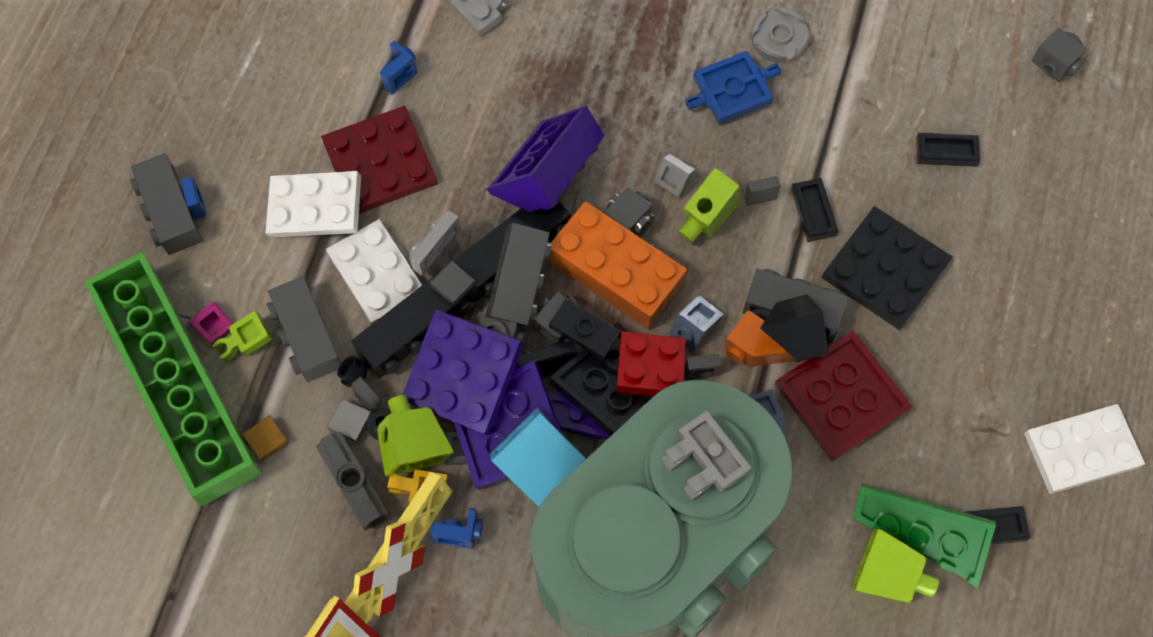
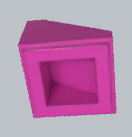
[187,301,233,346]

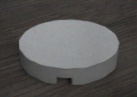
[751,8,810,63]

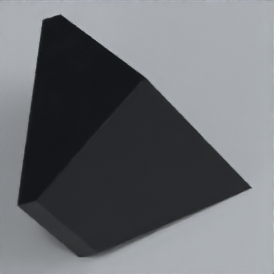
[760,294,828,363]

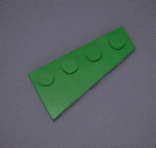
[853,483,996,588]

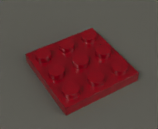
[321,106,438,214]
[775,330,913,462]

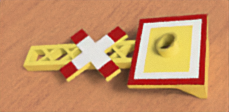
[304,472,453,637]

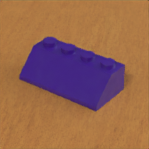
[487,106,605,212]

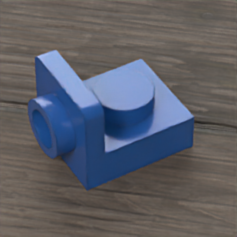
[380,41,418,95]
[430,508,483,549]

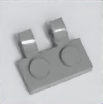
[445,0,513,37]
[409,210,461,278]
[661,411,752,501]

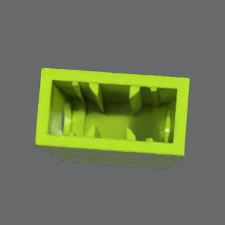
[678,168,740,244]
[377,395,454,477]
[850,529,939,603]

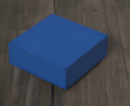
[180,177,206,220]

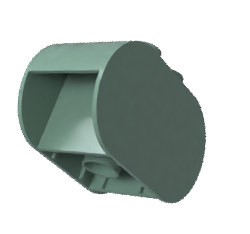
[531,380,792,637]

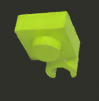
[213,311,273,362]

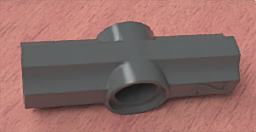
[316,431,390,531]

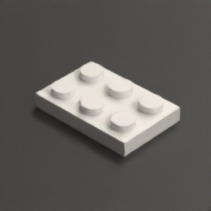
[265,171,361,237]
[325,219,422,324]
[1024,404,1145,494]

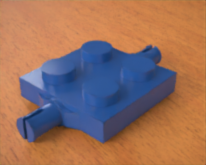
[685,51,781,125]

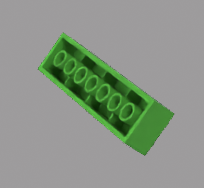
[84,252,262,507]

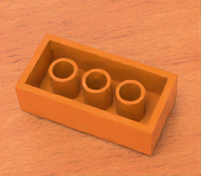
[548,201,687,330]

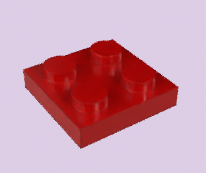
[616,331,685,397]

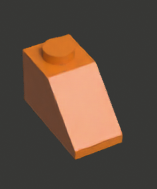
[723,310,795,367]

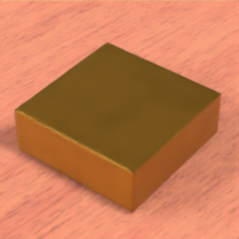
[242,415,289,462]

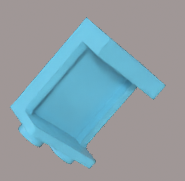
[490,408,587,507]

